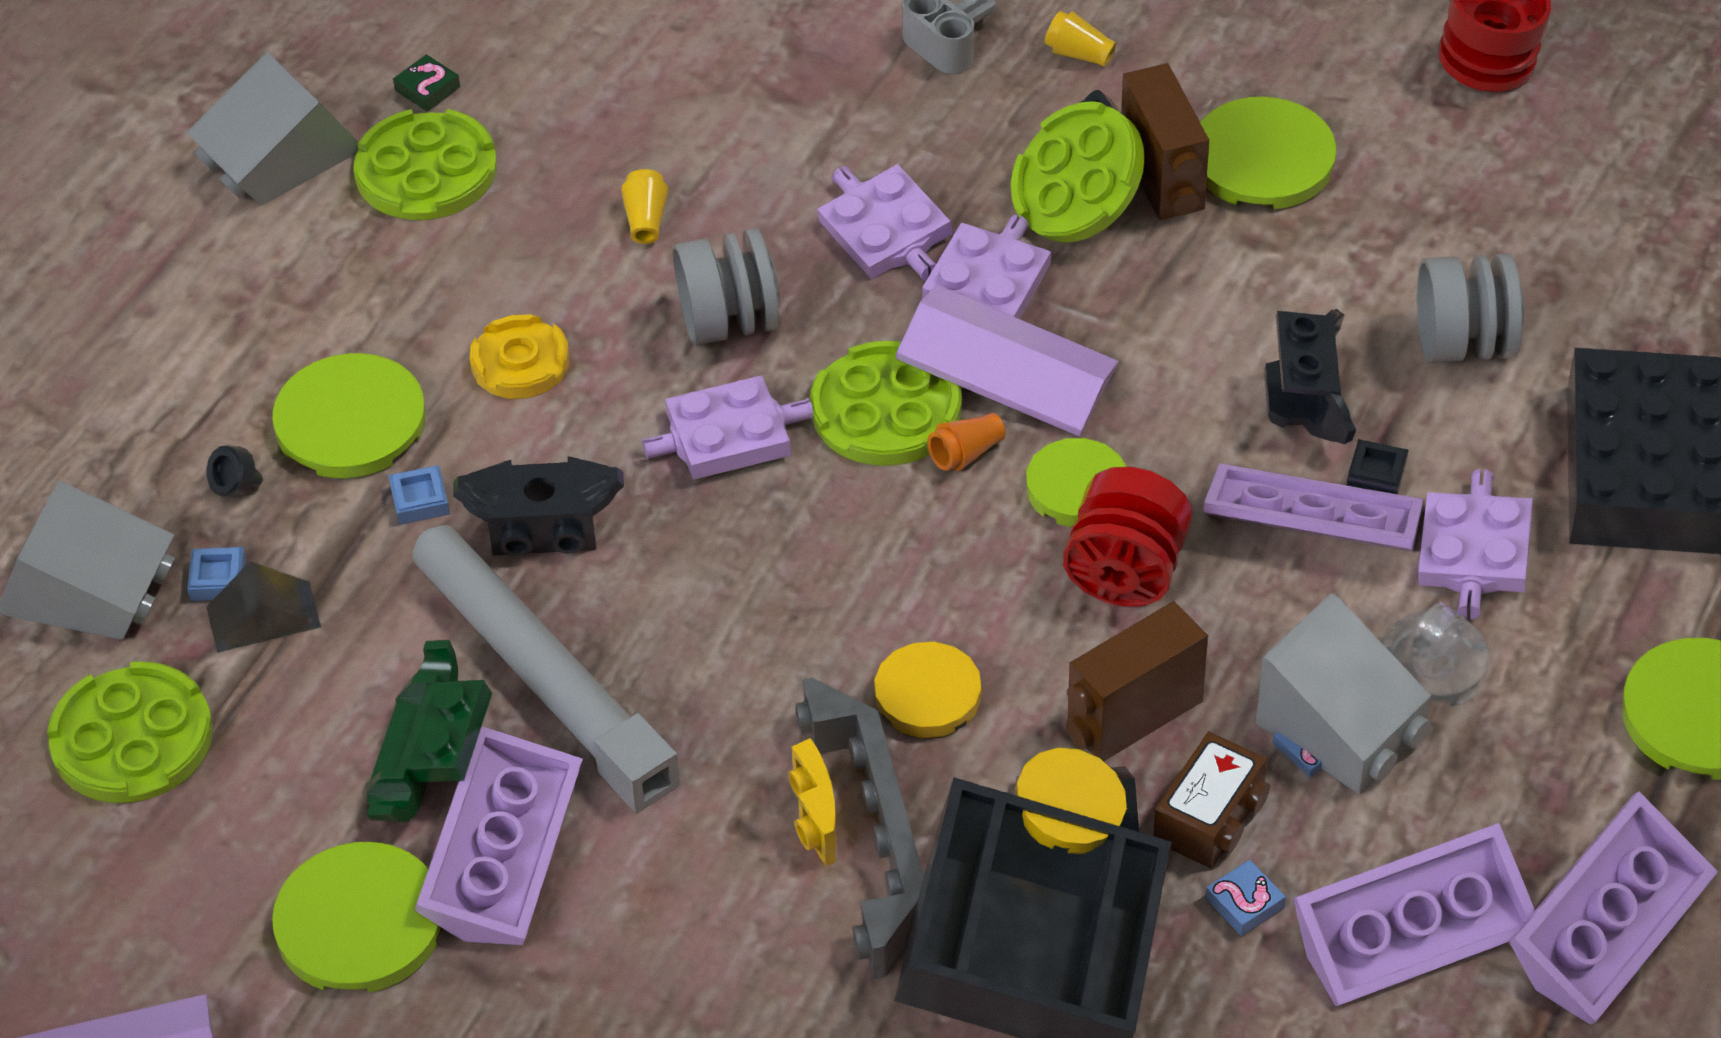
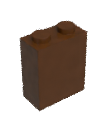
[1121,63,1210,220]
[1066,601,1208,762]

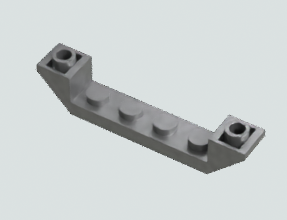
[795,678,924,980]

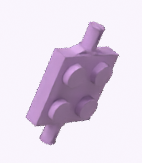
[817,164,952,281]
[922,215,1051,319]
[642,375,813,480]
[1418,469,1533,620]

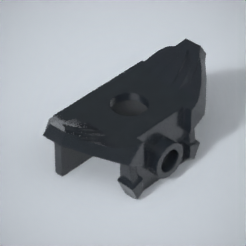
[1264,309,1356,445]
[453,456,624,557]

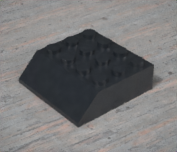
[1567,347,1721,554]
[894,777,1171,1038]

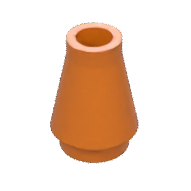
[927,413,1006,471]

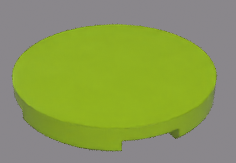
[1200,97,1336,210]
[1011,102,1144,243]
[353,109,497,220]
[810,341,962,466]
[272,353,426,478]
[1621,638,1721,780]
[47,661,213,803]
[272,842,441,993]

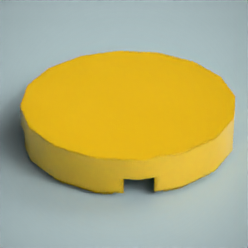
[469,314,569,399]
[874,641,982,738]
[1015,748,1127,854]

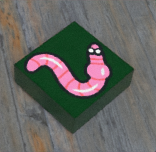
[393,54,460,111]

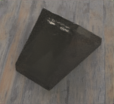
[206,561,321,653]

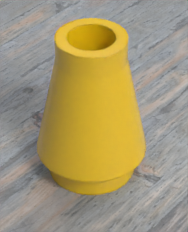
[1044,10,1117,68]
[621,169,669,244]

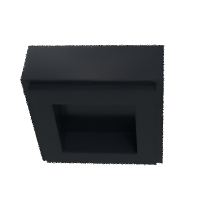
[1346,439,1409,495]

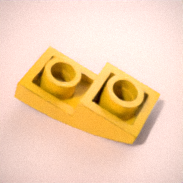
[788,738,837,866]

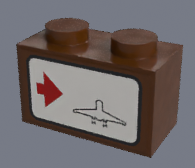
[1153,731,1270,869]

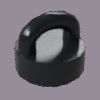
[206,445,263,497]

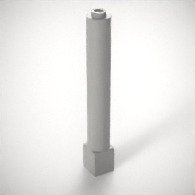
[412,525,680,814]

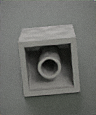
[187,52,359,206]
[0,480,175,640]
[1256,593,1431,794]

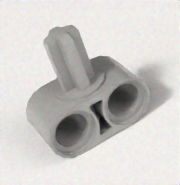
[902,0,996,74]

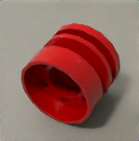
[1439,0,1551,92]
[1063,466,1192,607]

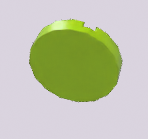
[1026,438,1127,527]

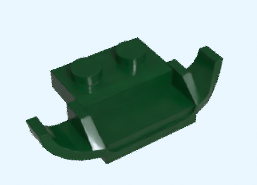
[366,640,492,823]

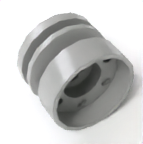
[672,228,780,346]
[1416,253,1524,363]

